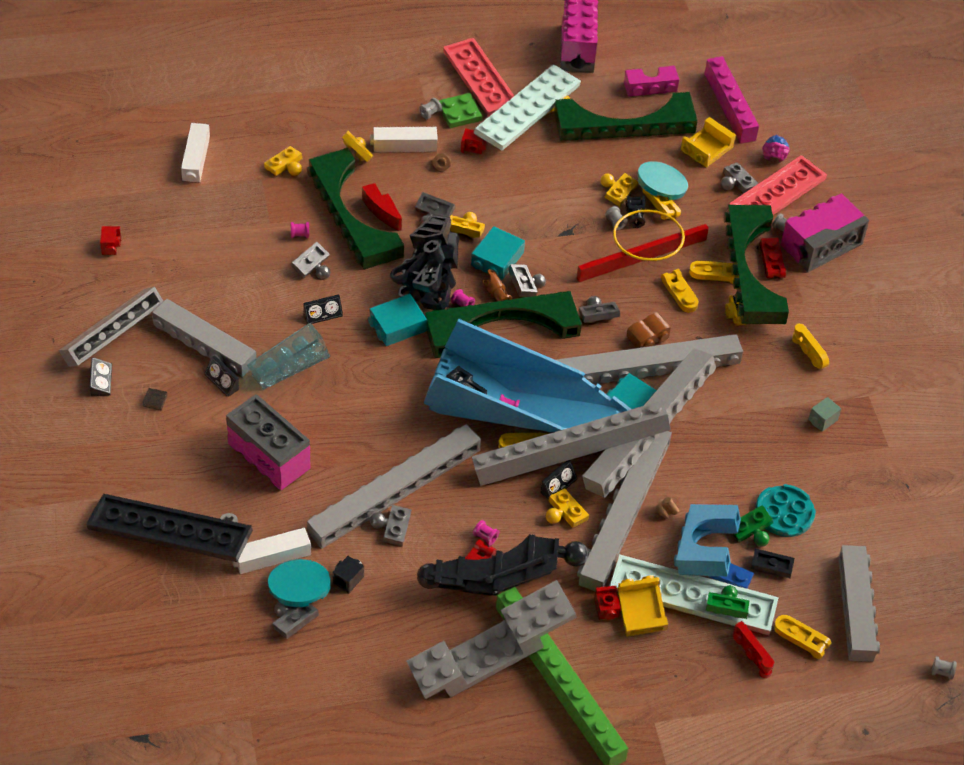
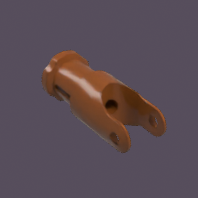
[482,269,512,302]

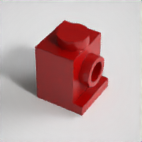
[461,128,488,154]
[100,226,122,255]
[594,586,621,620]

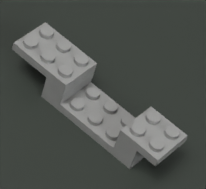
[407,580,577,698]

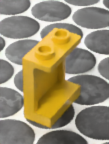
[680,117,736,168]
[618,576,668,637]

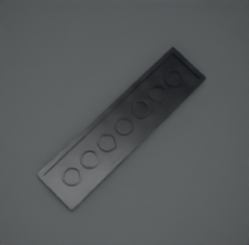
[86,493,253,562]

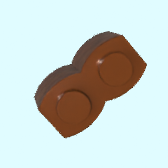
[626,312,671,348]

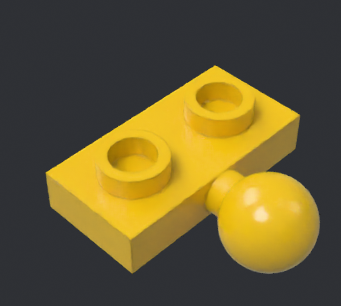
[342,131,373,162]
[264,146,303,176]
[600,173,639,207]
[450,212,485,238]
[545,489,590,528]

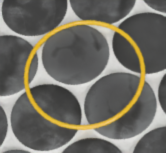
[613,210,685,261]

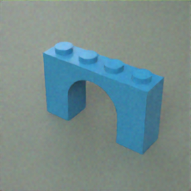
[674,504,741,576]

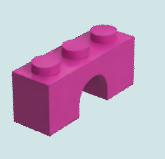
[624,66,679,97]

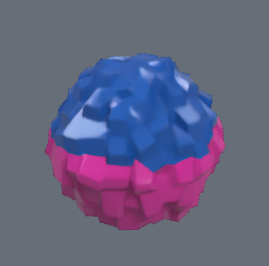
[762,135,790,163]

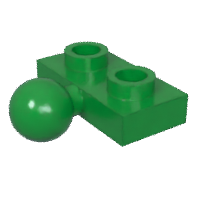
[733,505,774,547]
[706,585,750,619]

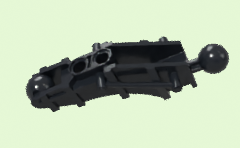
[417,534,589,596]

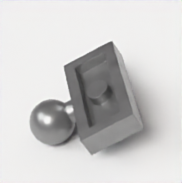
[720,162,759,193]
[415,192,455,224]
[291,242,331,280]
[508,264,546,297]
[579,296,620,323]
[370,505,412,546]
[273,602,319,639]

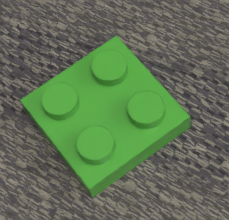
[438,93,482,128]

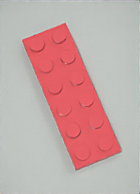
[443,38,514,117]
[729,155,827,215]

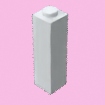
[181,123,210,182]
[370,127,437,152]
[232,528,311,574]

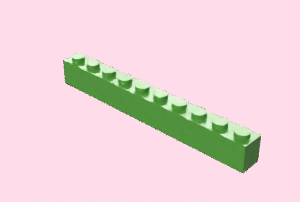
[496,587,629,765]

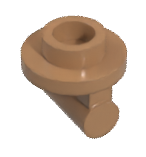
[433,153,452,171]
[656,497,679,519]

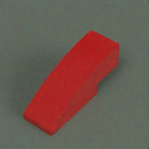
[362,183,402,231]

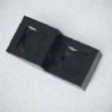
[446,366,487,395]

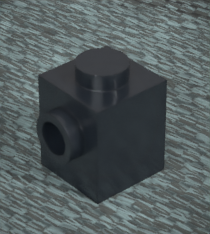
[333,556,364,593]

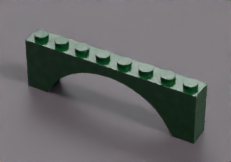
[554,92,698,141]
[307,148,404,270]
[724,205,789,324]
[425,291,582,359]

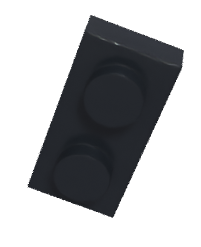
[751,548,795,579]

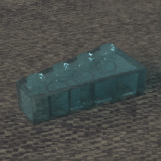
[247,323,330,390]

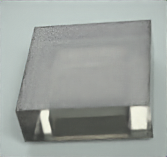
[143,388,168,411]

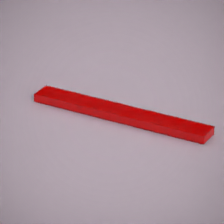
[576,224,709,282]

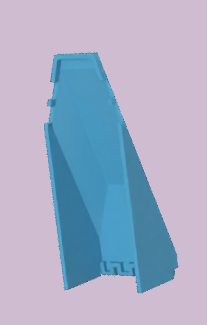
[424,319,631,432]

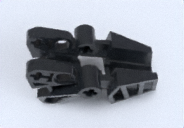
[390,215,459,311]

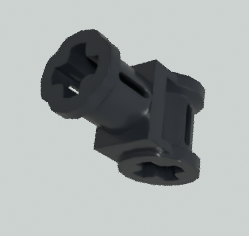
[625,195,645,228]

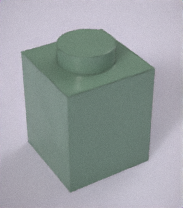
[808,397,841,432]

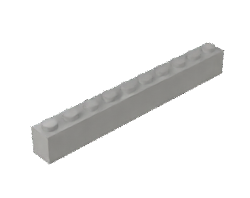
[556,334,743,384]
[582,348,716,498]
[472,401,671,486]
[307,424,481,549]
[577,431,672,591]

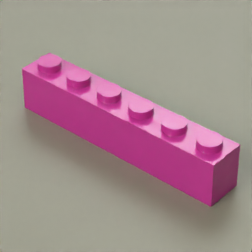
[704,56,759,144]

